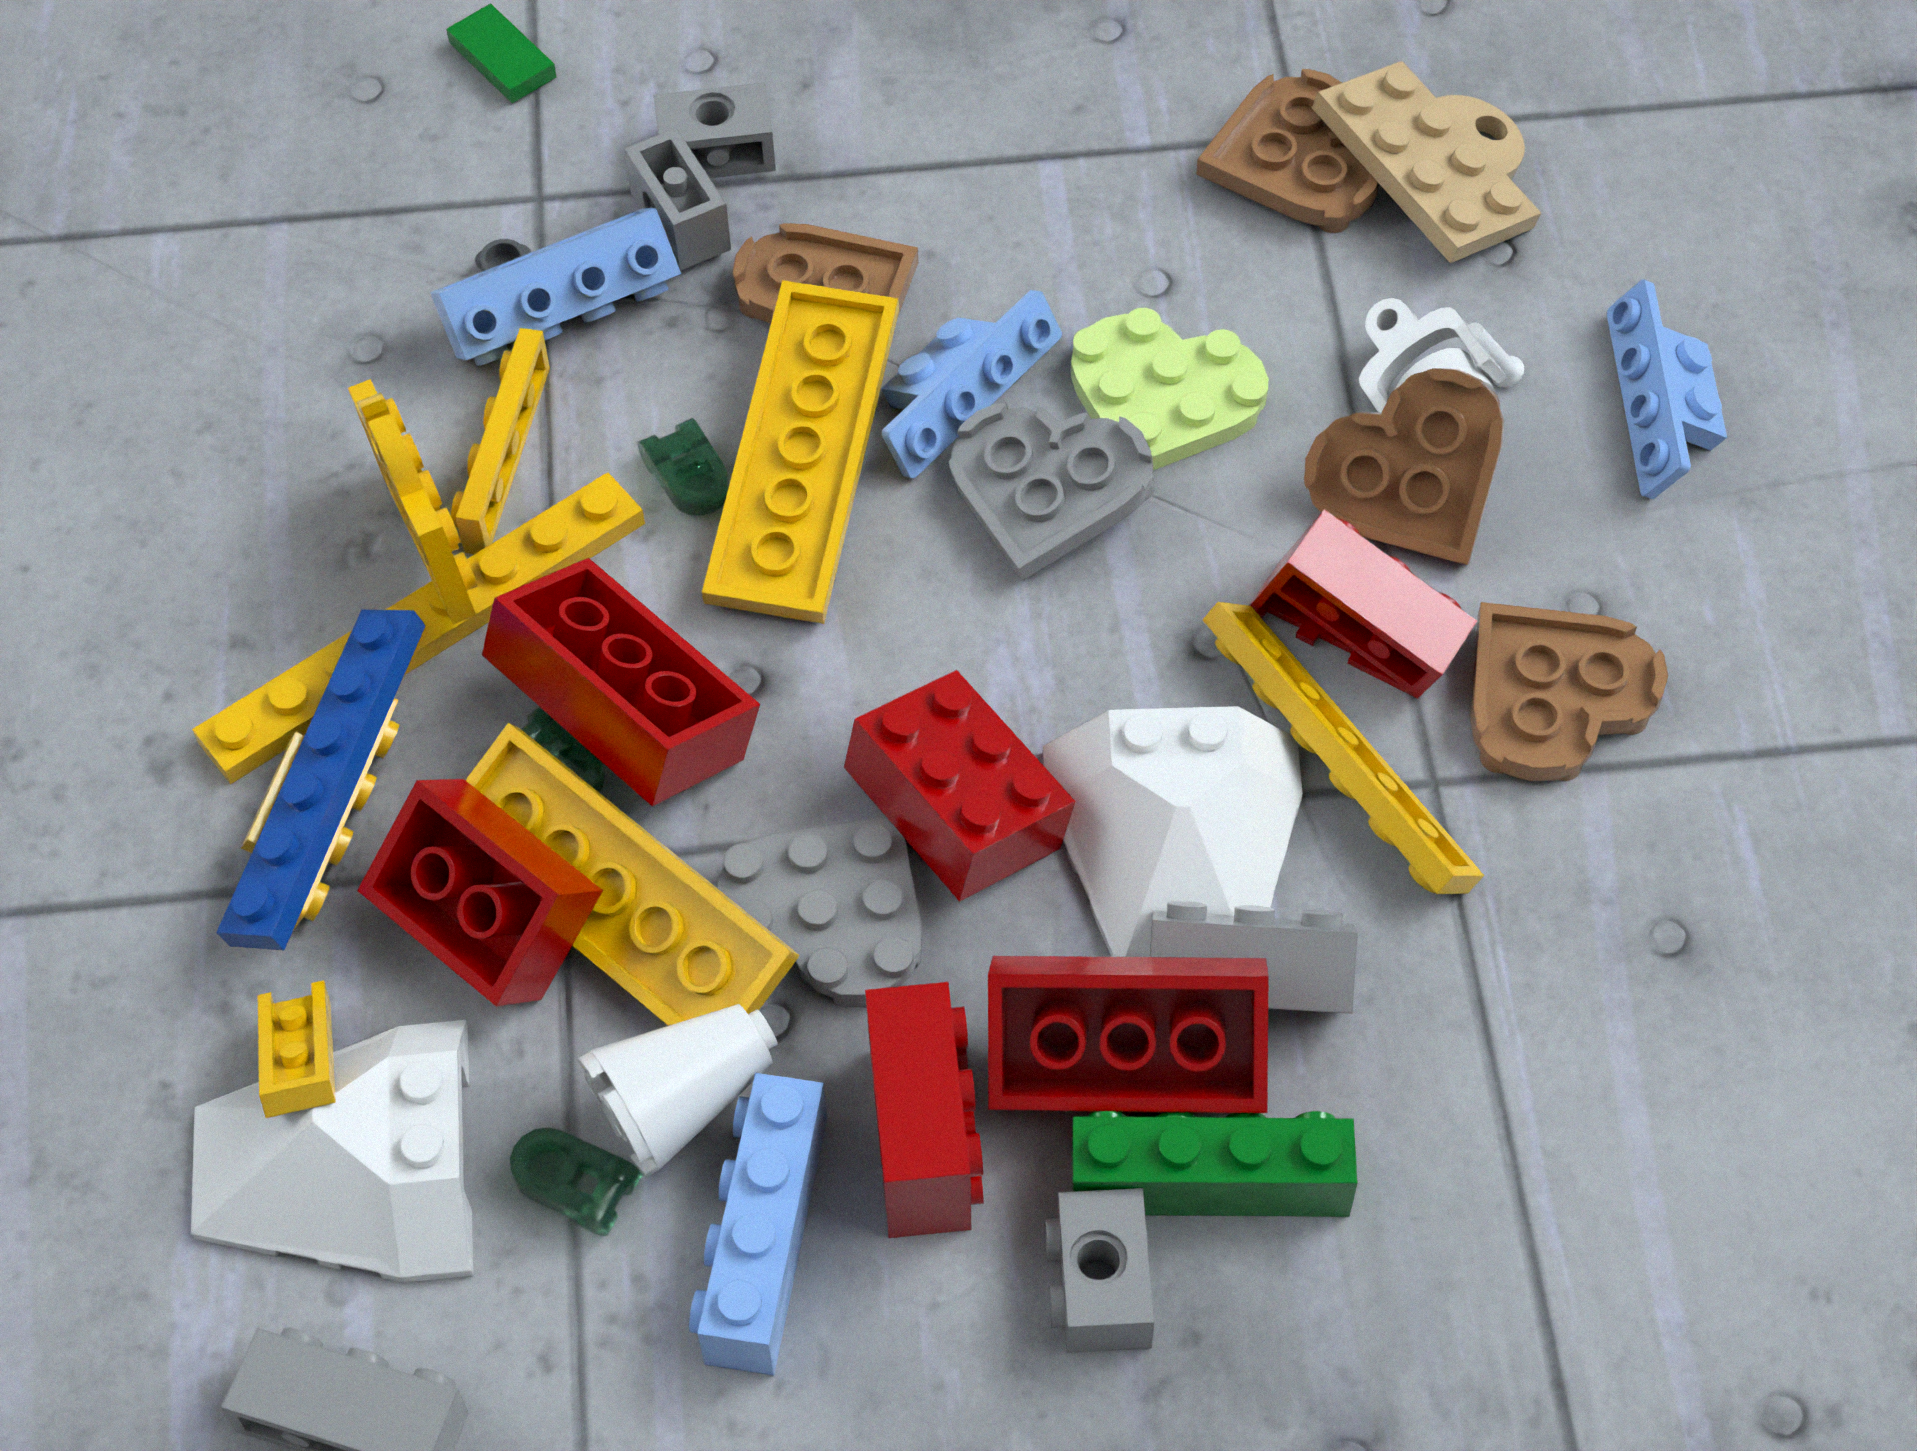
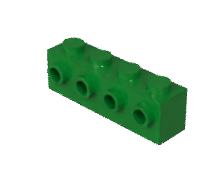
[1071,1111,1358,1217]

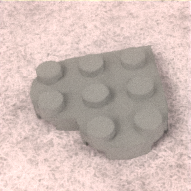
[949,402,1155,581]
[717,816,922,1007]

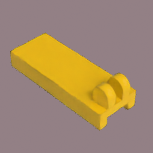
[257,980,336,1118]

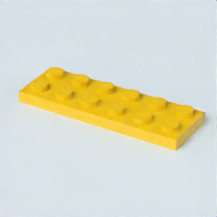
[701,280,899,624]
[466,723,800,1026]

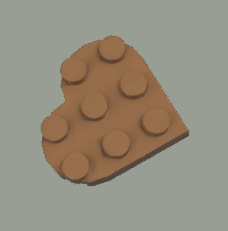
[1196,69,1380,233]
[733,223,919,324]
[1304,368,1504,565]
[1470,602,1668,781]

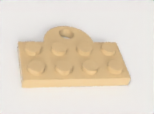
[1312,61,1541,263]

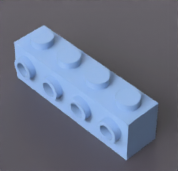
[430,208,681,366]
[689,1073,827,1376]

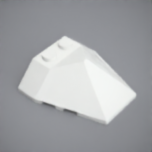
[1043,706,1303,957]
[191,1020,473,1283]

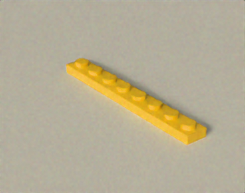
[192,472,645,785]

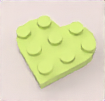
[1071,308,1269,470]

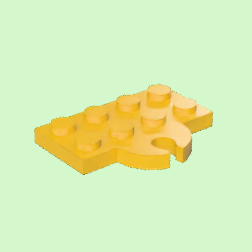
[348,379,478,624]

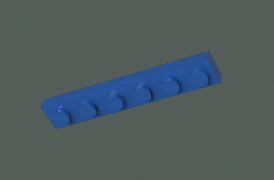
[216,609,426,951]

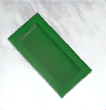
[446,3,557,103]

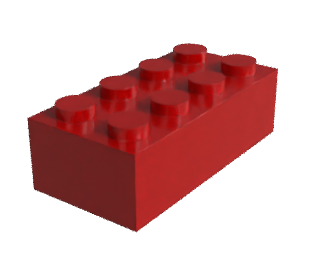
[482,558,760,807]
[988,956,1269,1113]

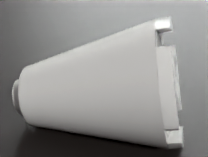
[577,1004,778,1178]

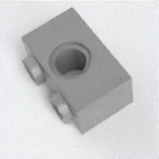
[653,82,776,178]
[624,128,732,271]
[1045,1188,1155,1353]

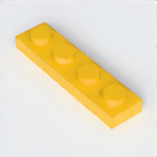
[451,328,550,554]

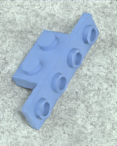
[1607,279,1727,499]
[881,290,1062,478]

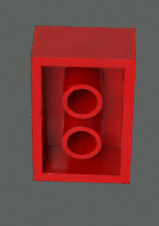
[844,670,1076,902]
[357,779,603,1007]
[865,982,984,1238]

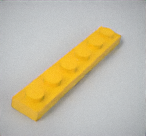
[1202,602,1485,894]

